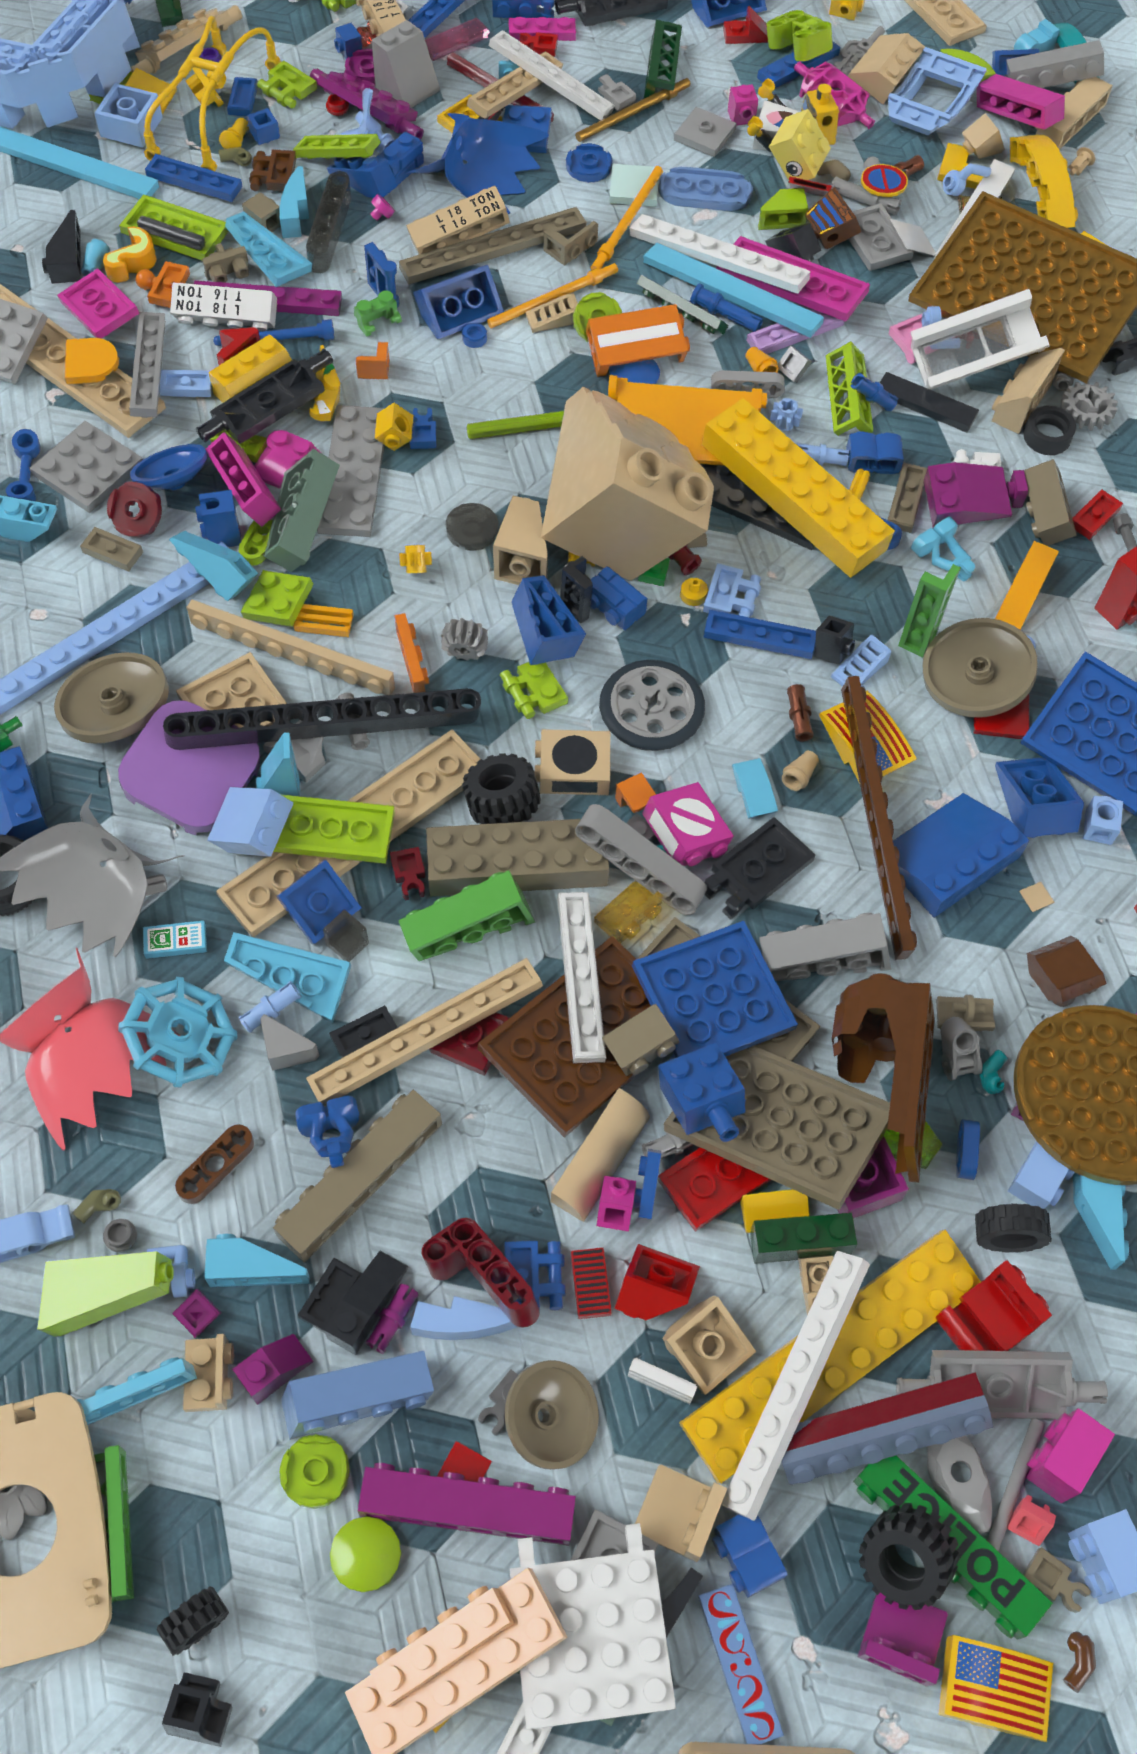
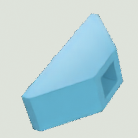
[0,495,57,542]

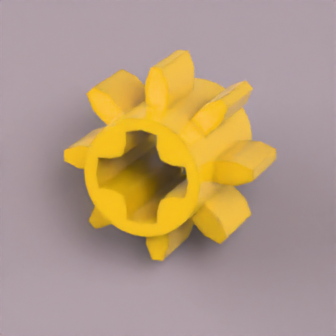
[399,545,432,573]

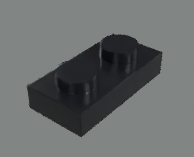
[329,1005,398,1058]

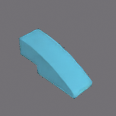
[279,166,309,238]

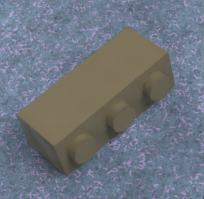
[1024,459,1076,546]

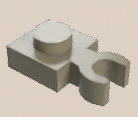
[1023,1547,1091,1613]

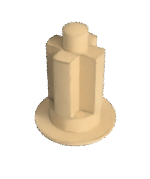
[1068,147,1096,176]

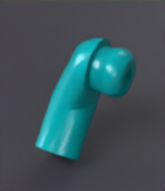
[979,1050,1008,1094]

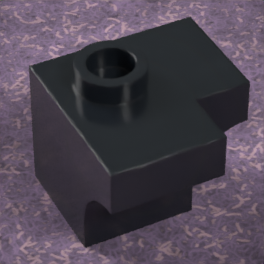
[162,1672,233,1747]

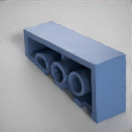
[281,1350,434,1440]

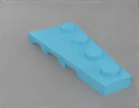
[225,212,312,287]
[224,932,351,1023]

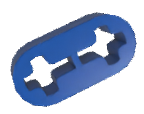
[956,1119,980,1180]

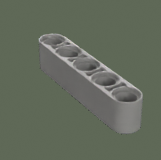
[575,804,707,915]

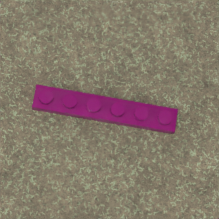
[194,280,342,316]

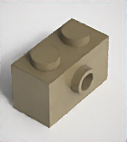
[602,1003,680,1076]

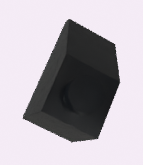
[765,223,821,262]

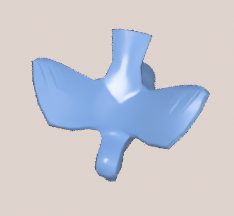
[333,88,394,158]

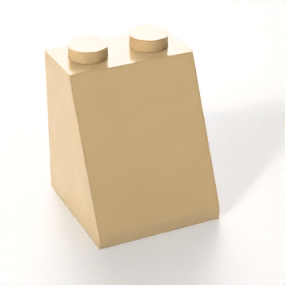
[493,495,548,585]

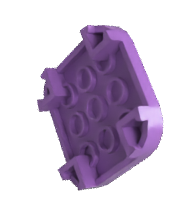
[118,701,260,835]

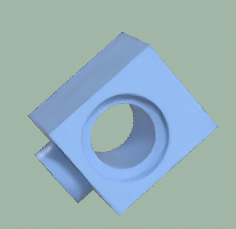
[1083,795,1123,845]

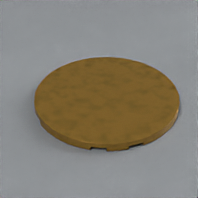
[1014,1005,1137,1185]

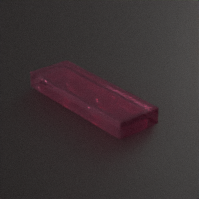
[425,18,489,61]

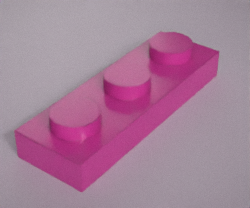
[509,17,576,41]

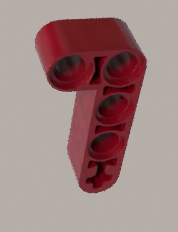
[421,1218,540,1328]

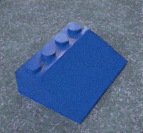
[893,793,1030,918]

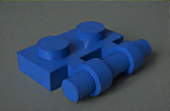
[505,1241,566,1310]

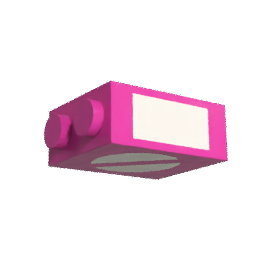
[642,782,734,866]

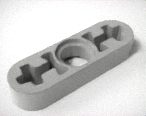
[711,370,785,398]

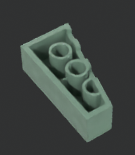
[264,448,340,572]

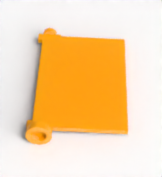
[608,375,767,466]

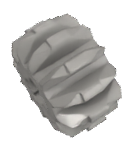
[441,618,488,661]

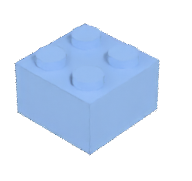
[94,83,163,148]
[1068,1509,1137,1604]

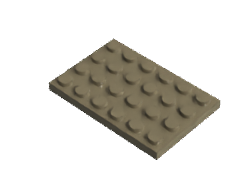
[664,1046,890,1210]

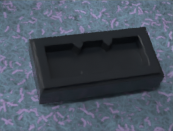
[297,1258,362,1333]

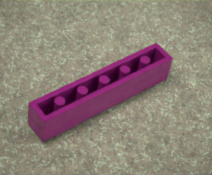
[357,1463,576,1546]

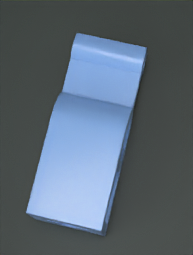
[0,1204,75,1263]

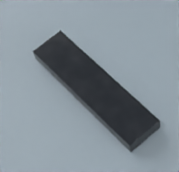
[880,372,979,433]

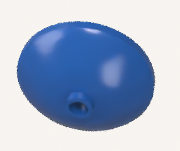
[130,444,208,490]

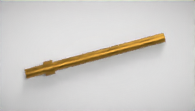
[575,78,691,142]

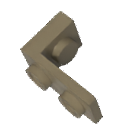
[544,221,598,266]

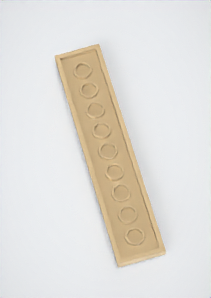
[0,284,166,438]
[216,729,481,937]

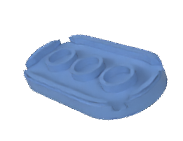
[658,166,753,211]

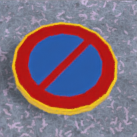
[861,164,908,197]

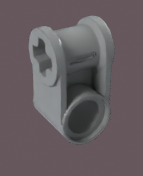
[940,1017,982,1081]

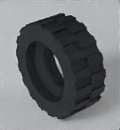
[975,1204,1052,1253]

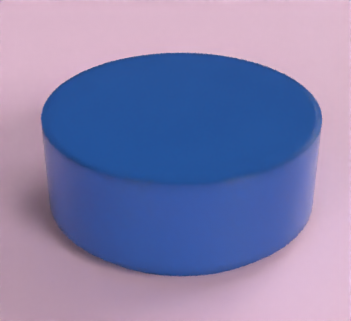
[462,323,487,348]

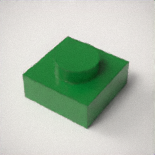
[638,558,670,587]

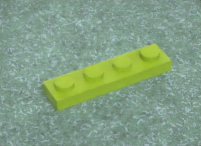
[293,134,381,159]

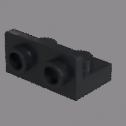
[560,556,593,623]

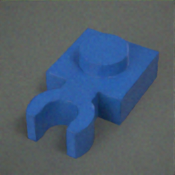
[410,408,437,449]

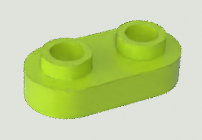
[239,519,273,566]

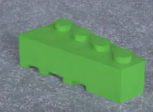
[398,870,535,961]

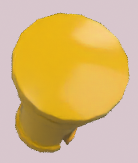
[219,117,249,149]

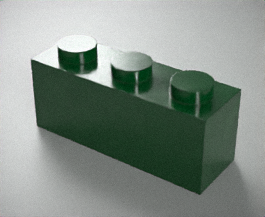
[750,1213,857,1264]

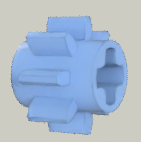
[770,398,803,431]

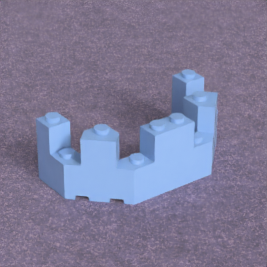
[0,0,140,129]

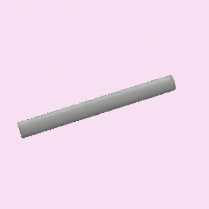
[987,1418,1045,1551]

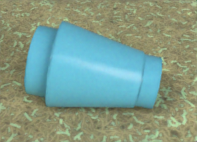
[81,239,110,276]

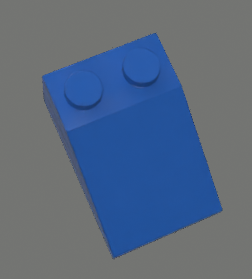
[995,758,1084,838]

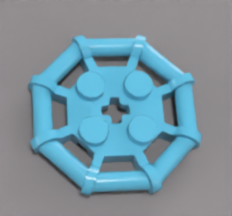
[118,976,237,1088]

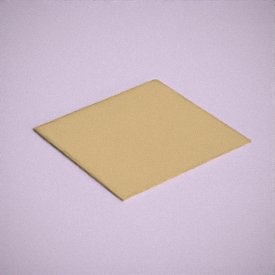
[1019,882,1055,912]

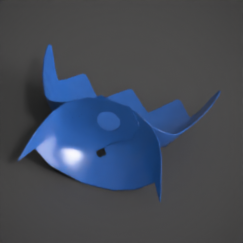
[405,113,549,214]

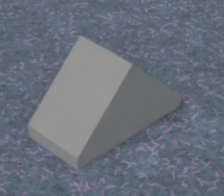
[260,1014,319,1071]

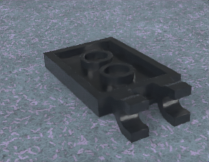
[704,817,816,920]

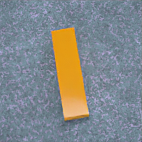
[995,541,1059,630]

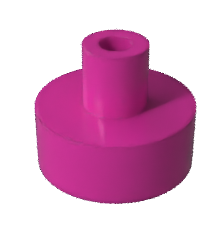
[370,194,395,221]

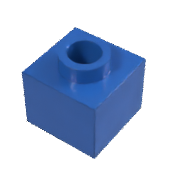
[334,22,362,59]
[247,108,280,145]

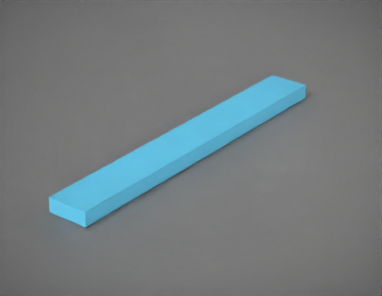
[0,127,159,199]
[643,242,824,338]

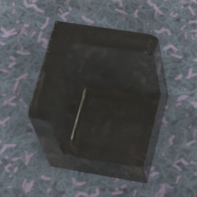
[323,909,369,962]

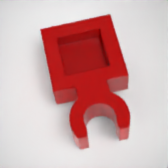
[520,32,558,57]

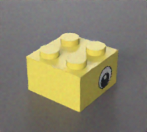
[769,109,831,180]

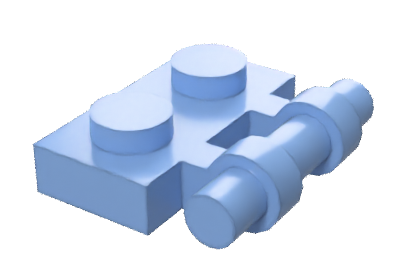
[703,563,761,617]

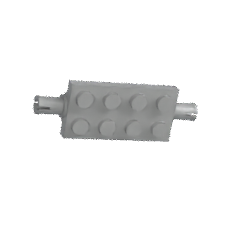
[896,1350,1108,1419]

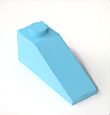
[256,732,300,796]
[205,1234,310,1287]

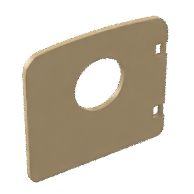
[0,1392,112,1669]

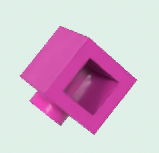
[727,84,758,126]
[596,1176,636,1232]

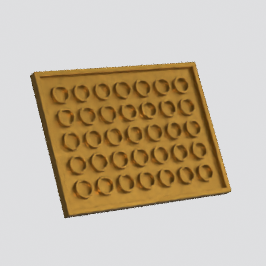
[908,191,1137,384]

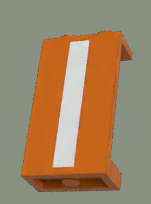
[586,304,690,377]

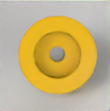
[680,578,708,606]

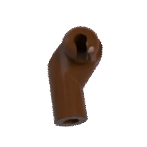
[1063,1631,1096,1693]

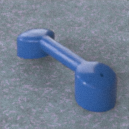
[6,429,41,501]

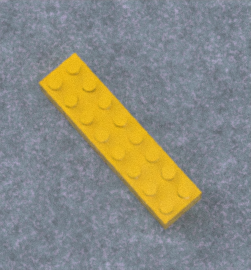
[701,398,895,578]

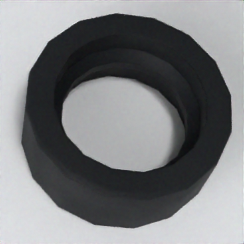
[1023,405,1076,455]

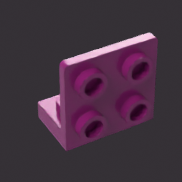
[857,1593,948,1687]

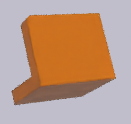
[356,342,390,379]
[615,772,656,813]

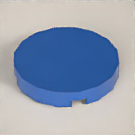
[566,143,613,183]

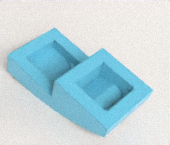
[732,758,778,819]

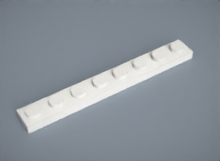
[629,214,810,294]
[721,1251,870,1521]

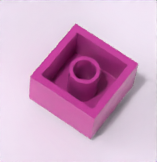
[1025,1408,1115,1503]

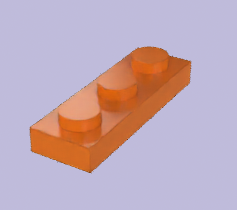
[394,613,429,693]

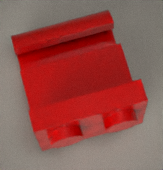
[935,1260,1052,1351]

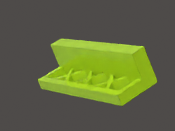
[825,341,874,436]

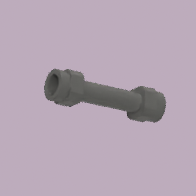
[1113,513,1137,552]

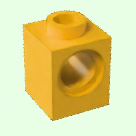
[375,402,413,451]

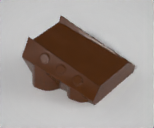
[1027,936,1107,1007]

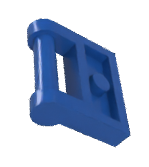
[364,242,400,307]

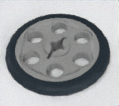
[599,660,705,751]

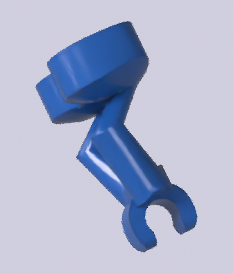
[295,1096,359,1168]

